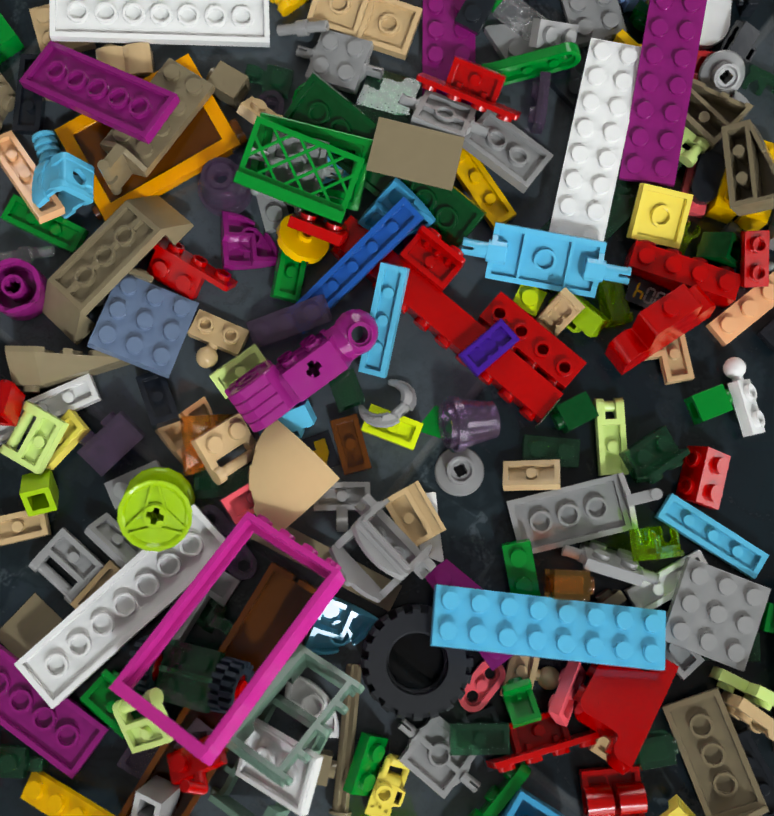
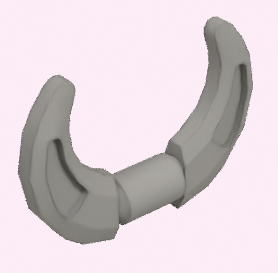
[358,379,417,428]

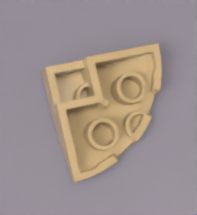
[248,420,340,531]

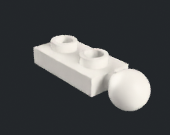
[723,357,766,437]

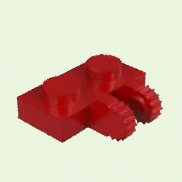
[287,210,349,246]

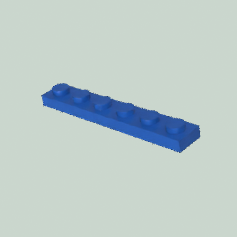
[285,197,424,334]

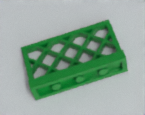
[233,116,365,224]

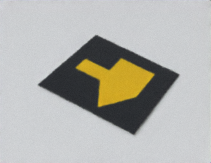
[302,430,340,468]

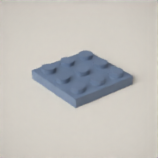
[87,274,199,378]

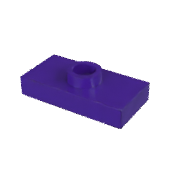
[458,319,520,377]

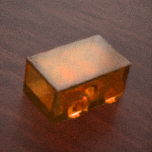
[544,569,595,601]

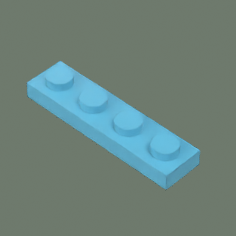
[358,262,410,378]
[655,493,769,579]

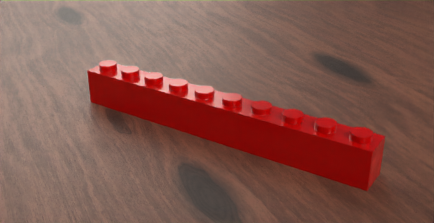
[330,215,563,423]

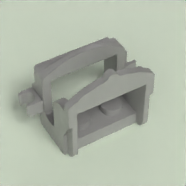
[329,494,436,603]

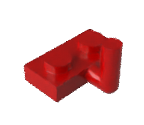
[167,735,228,795]

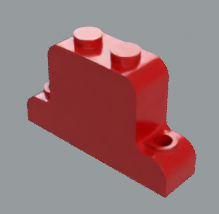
[573,659,679,775]

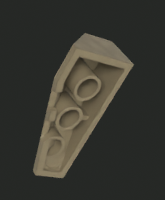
[5,346,130,394]

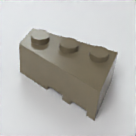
[685,78,754,152]
[721,119,774,216]

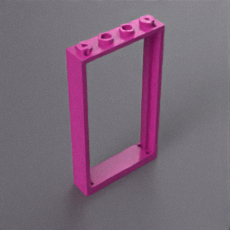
[109,511,346,767]

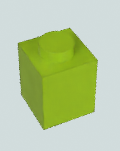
[19,468,59,517]

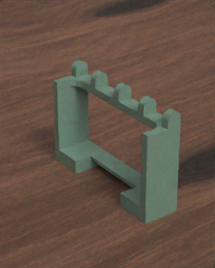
[226,643,365,788]
[208,693,333,816]

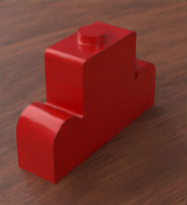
[605,284,716,375]

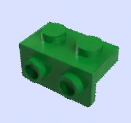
[80,669,143,739]

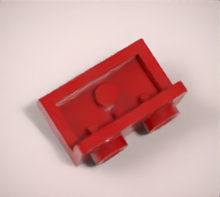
[399,225,466,292]
[740,230,770,288]
[676,446,731,510]

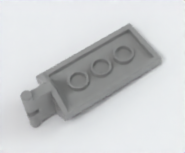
[506,472,663,554]

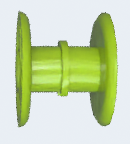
[117,467,195,551]

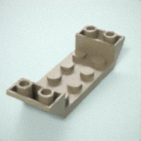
[42,195,194,345]

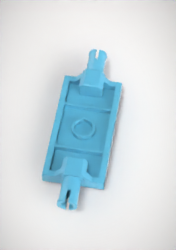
[461,222,632,298]

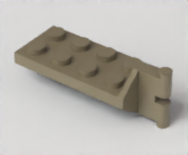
[97,58,215,195]
[662,687,769,816]

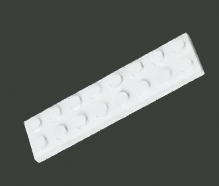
[49,0,270,47]
[549,38,642,241]
[14,504,226,709]

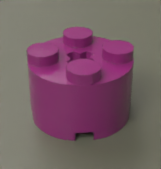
[0,258,47,321]

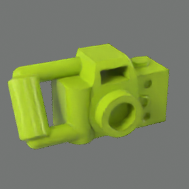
[548,292,609,337]

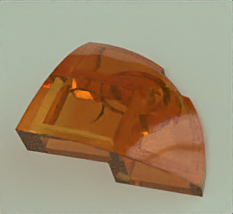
[180,414,234,476]

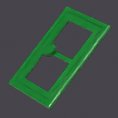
[250,112,373,211]

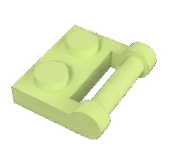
[0,400,69,475]
[112,687,174,754]

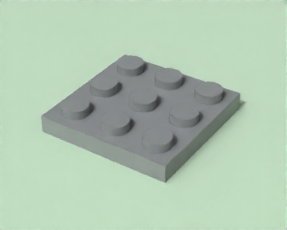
[665,557,771,672]

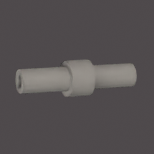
[277,19,329,37]

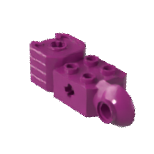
[225,309,378,432]

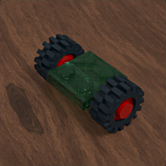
[126,636,254,714]

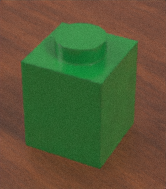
[684,384,734,425]

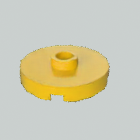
[276,214,330,264]

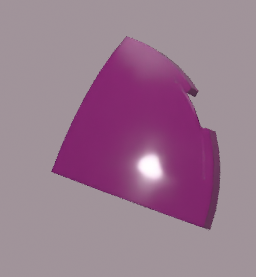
[221,211,278,270]

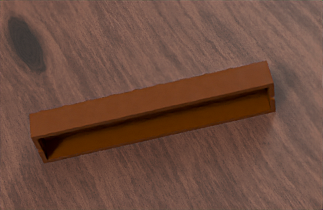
[118,562,318,816]

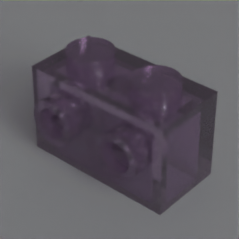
[77,410,146,477]

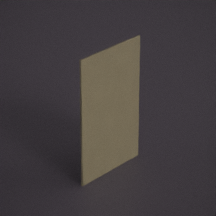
[366,117,465,191]
[0,593,63,659]

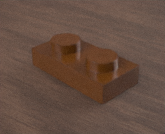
[330,414,372,476]

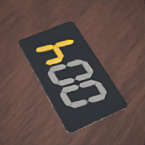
[625,275,671,308]

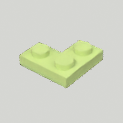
[709,666,774,711]

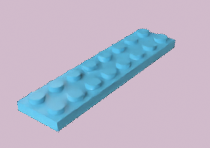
[430,584,666,671]

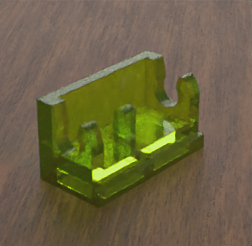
[596,265,634,328]
[629,526,684,562]

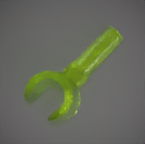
[679,220,701,255]

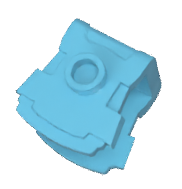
[32,152,95,219]

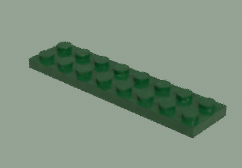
[283,73,486,248]

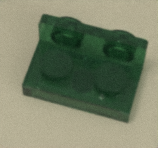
[619,426,690,484]

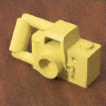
[364,753,410,816]

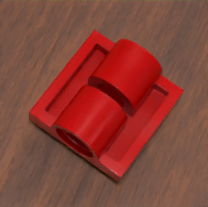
[579,764,648,816]

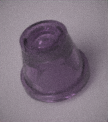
[198,157,253,216]
[438,396,500,453]

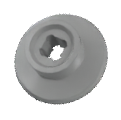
[698,50,745,96]
[434,447,484,497]

